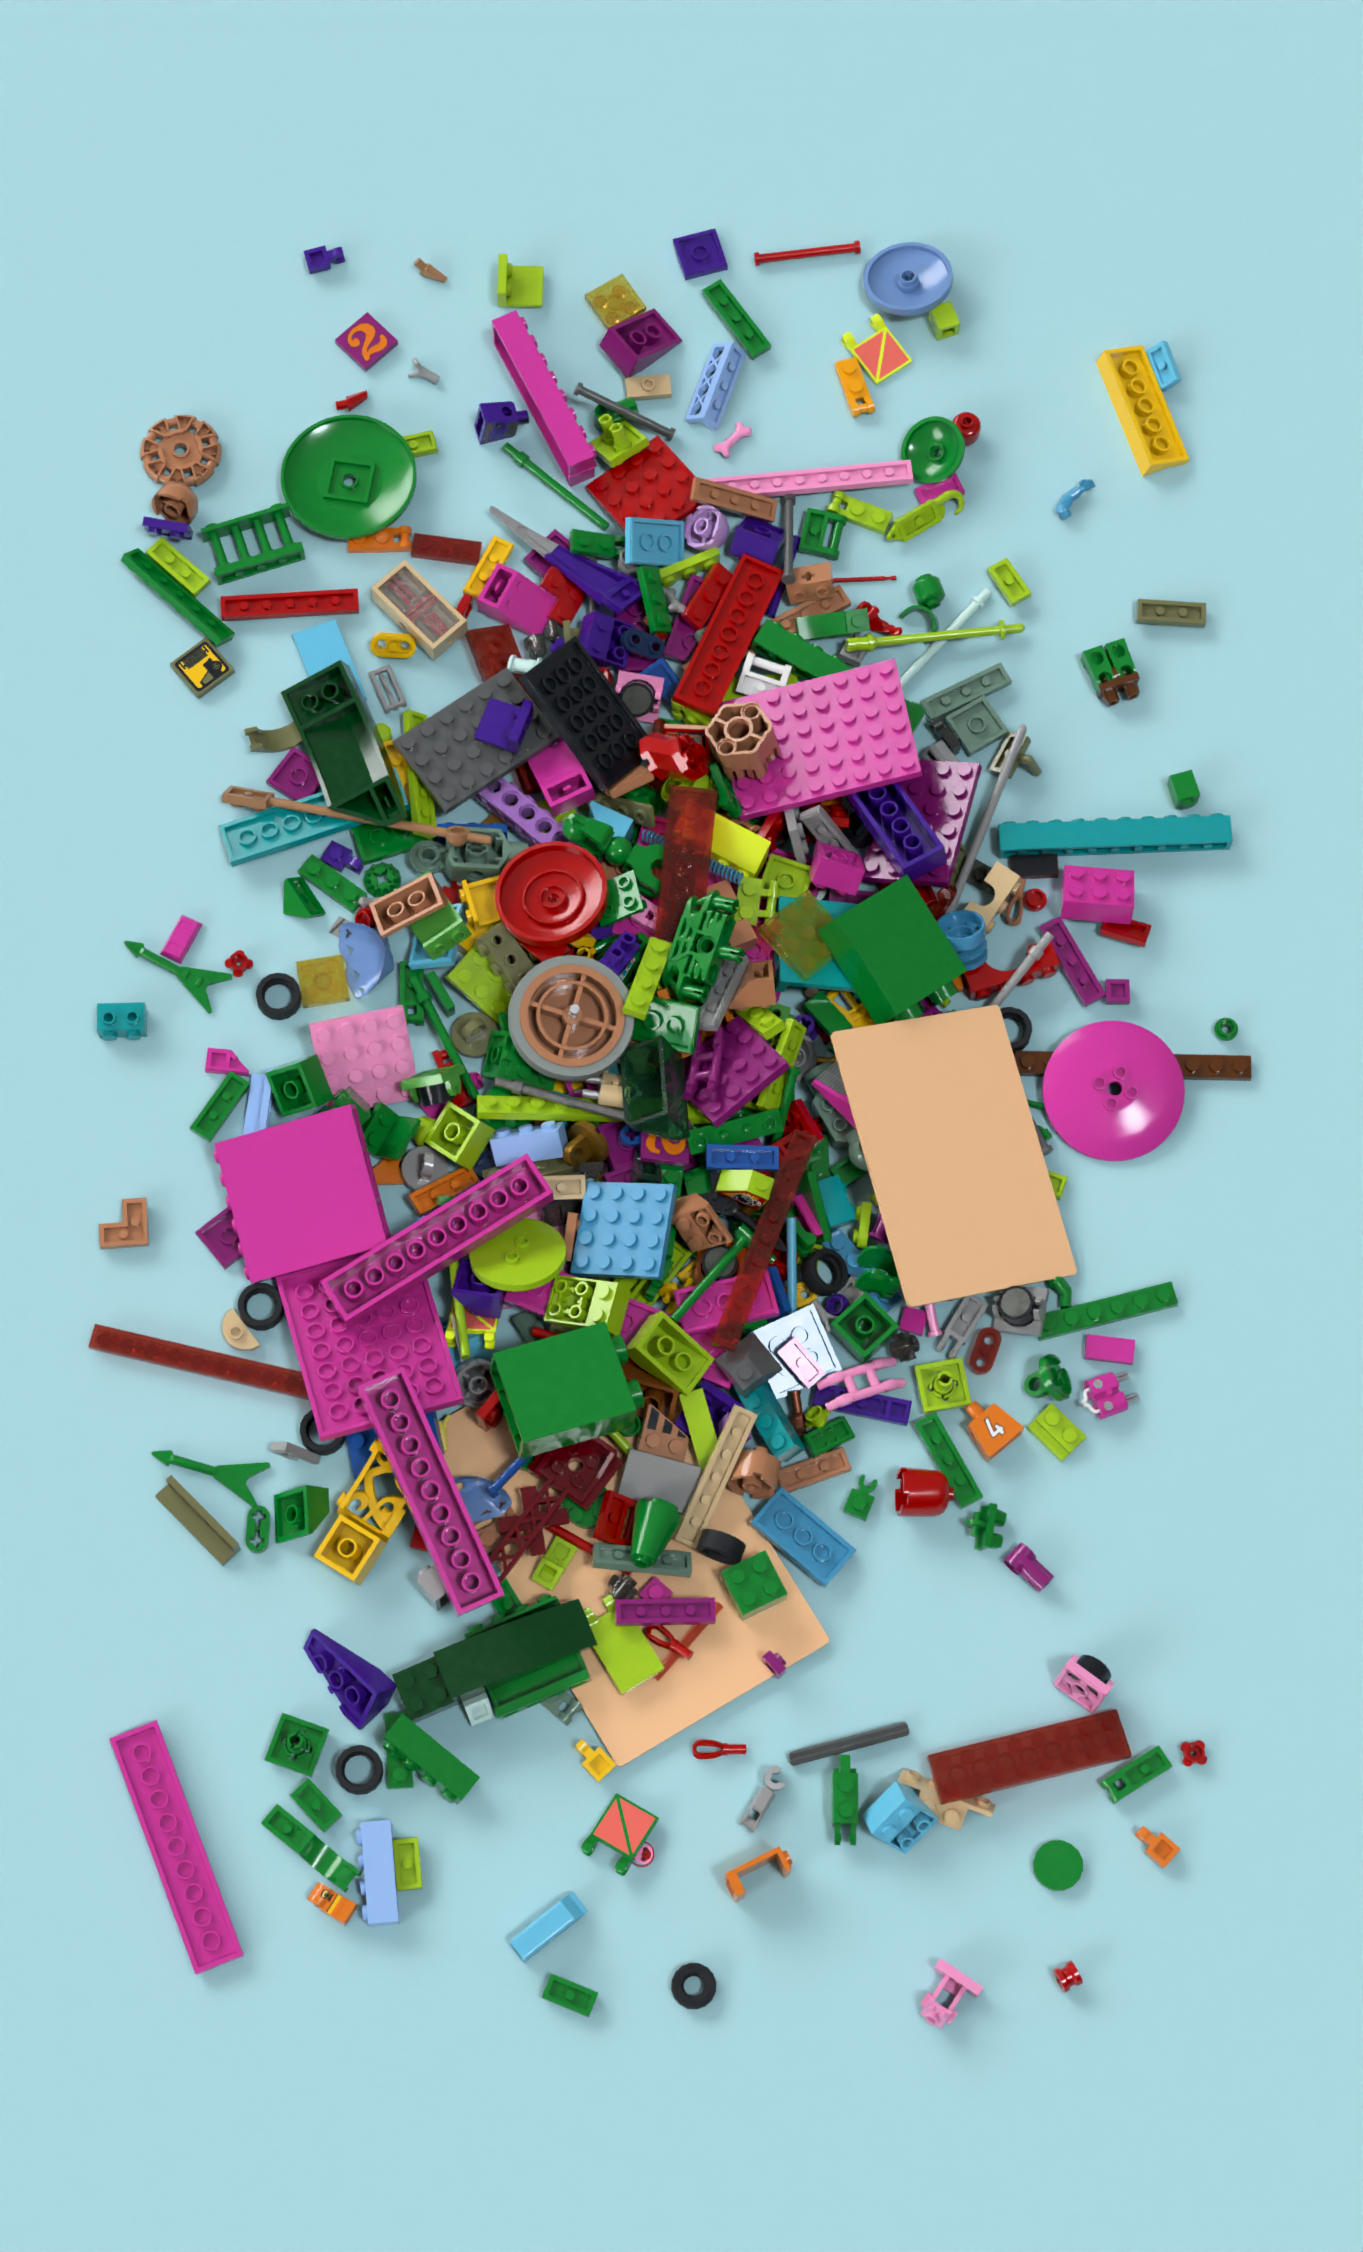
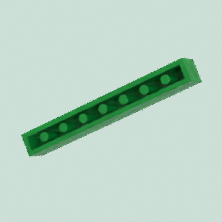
[751,619,926,734]

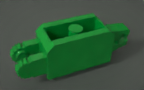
[831,1755,858,1845]

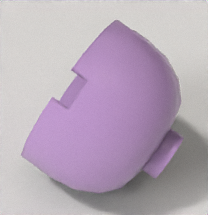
[684,505,729,552]

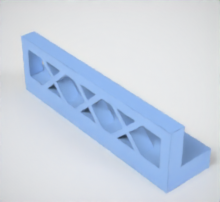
[685,341,746,430]
[243,1069,274,1135]

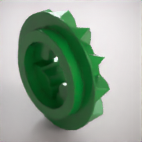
[364,862,401,897]

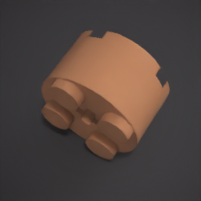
[728,1446,781,1499]

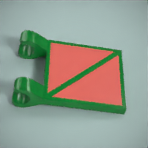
[581,1793,659,1876]

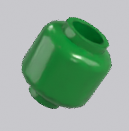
[912,574,945,609]

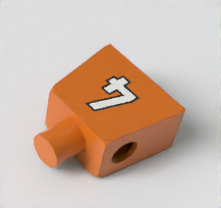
[965,1401,1024,1463]

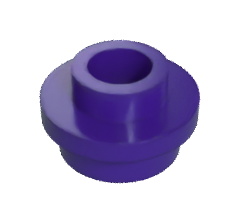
[826,1294,849,1316]

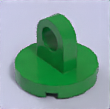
[1024,1354,1072,1402]

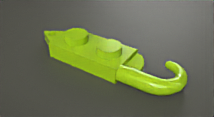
[886,490,965,542]

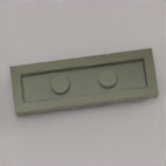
[1136,599,1206,628]

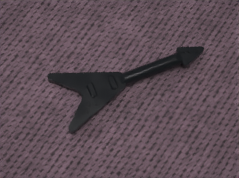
[683,1170,787,1253]

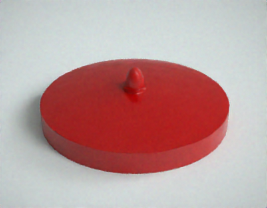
[495,841,609,947]

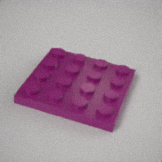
[669,1015,790,1128]

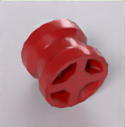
[1053,1961,1083,1993]

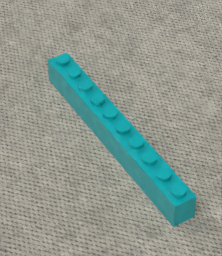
[997,813,1233,859]

